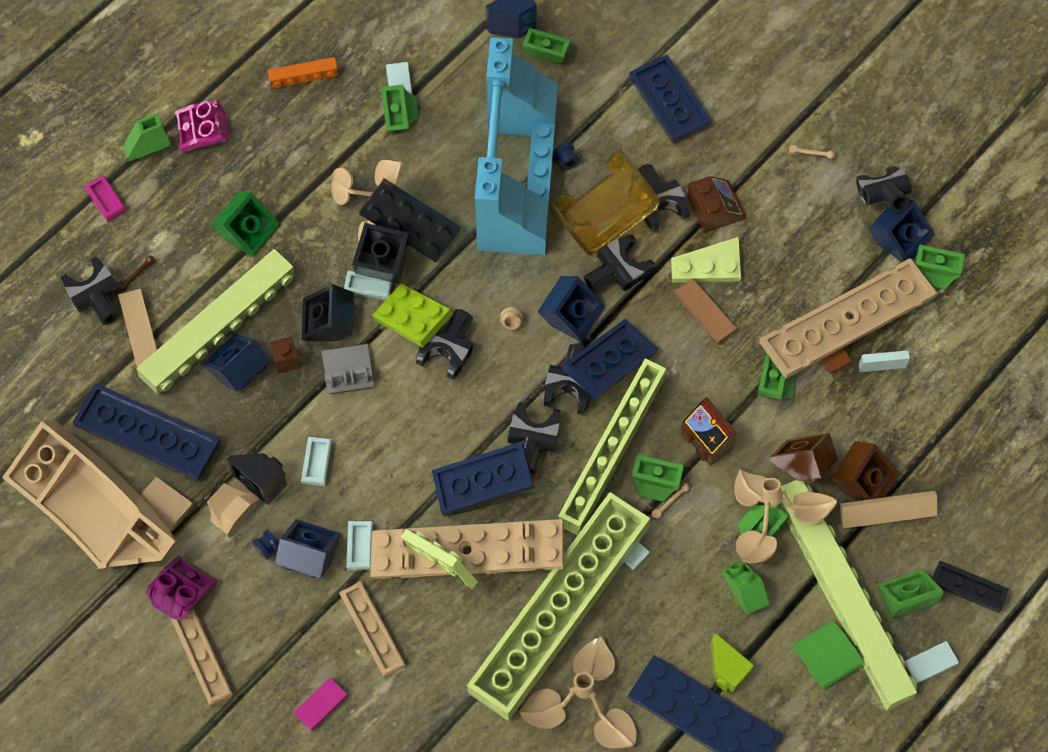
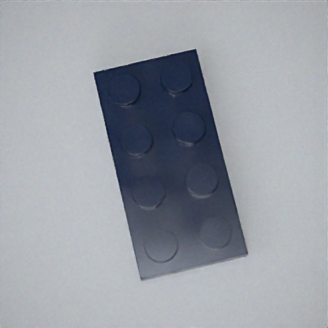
[629,55,711,144]
[562,319,658,400]
[432,442,535,517]

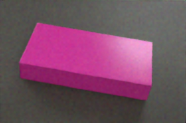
[84,175,127,222]
[294,678,348,731]

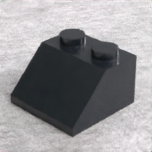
[352,222,409,284]
[301,284,354,341]
[227,453,287,505]

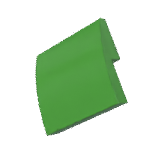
[793,621,864,689]

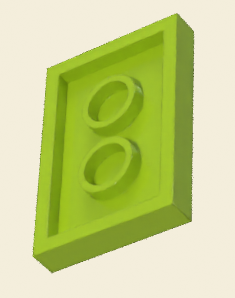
[372,283,453,348]

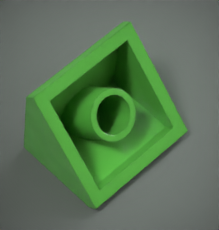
[878,569,943,620]

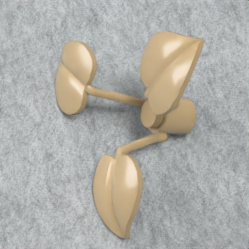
[331,160,403,241]
[734,470,837,563]
[520,637,636,749]

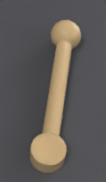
[789,145,835,159]
[652,483,690,520]

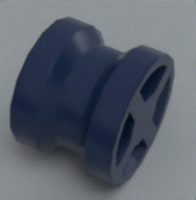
[553,143,580,170]
[252,530,279,560]

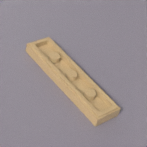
[118,289,157,367]
[840,491,937,529]
[339,581,406,678]
[171,608,233,707]

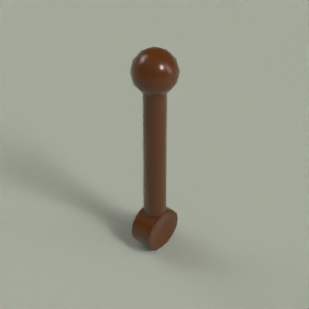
[117,255,155,291]

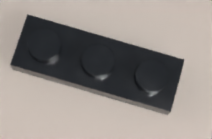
[932,560,1009,613]

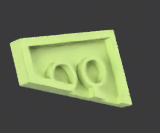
[671,237,741,283]
[401,529,478,589]

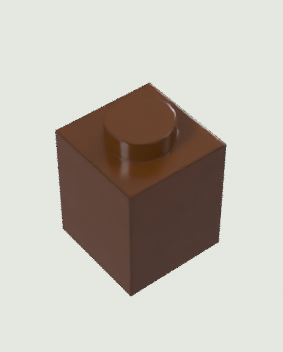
[269,336,300,374]

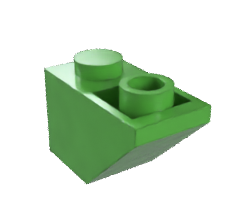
[124,113,171,161]
[722,561,769,614]

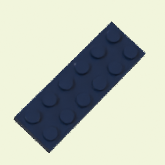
[72,383,221,482]
[627,655,783,752]

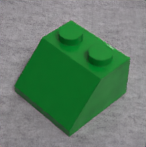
[210,192,280,256]

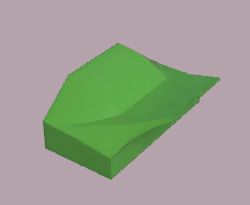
[522,28,571,64]
[381,85,418,132]
[915,244,965,290]
[757,353,797,399]
[632,454,684,502]
[737,505,789,537]

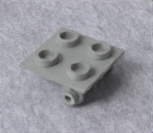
[322,344,374,394]

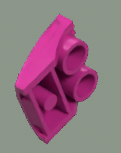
[174,100,230,152]

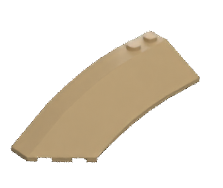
[2,420,177,569]

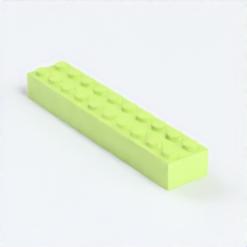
[467,492,650,721]

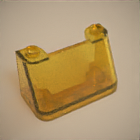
[549,148,660,255]

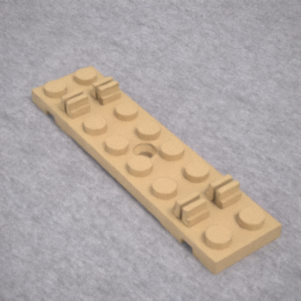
[759,258,937,379]
[370,519,564,580]

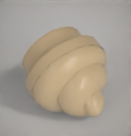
[500,307,523,330]

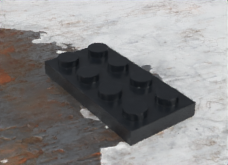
[359,178,461,263]

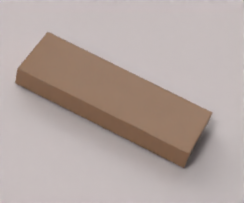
[675,279,737,344]

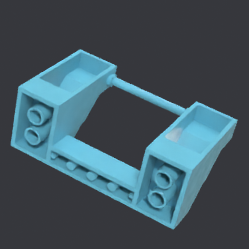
[475,37,558,255]

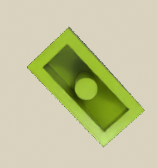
[711,633,754,694]

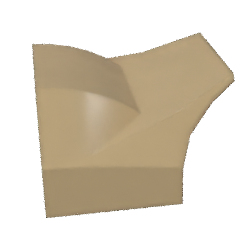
[207,483,261,537]

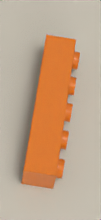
[268,57,338,88]

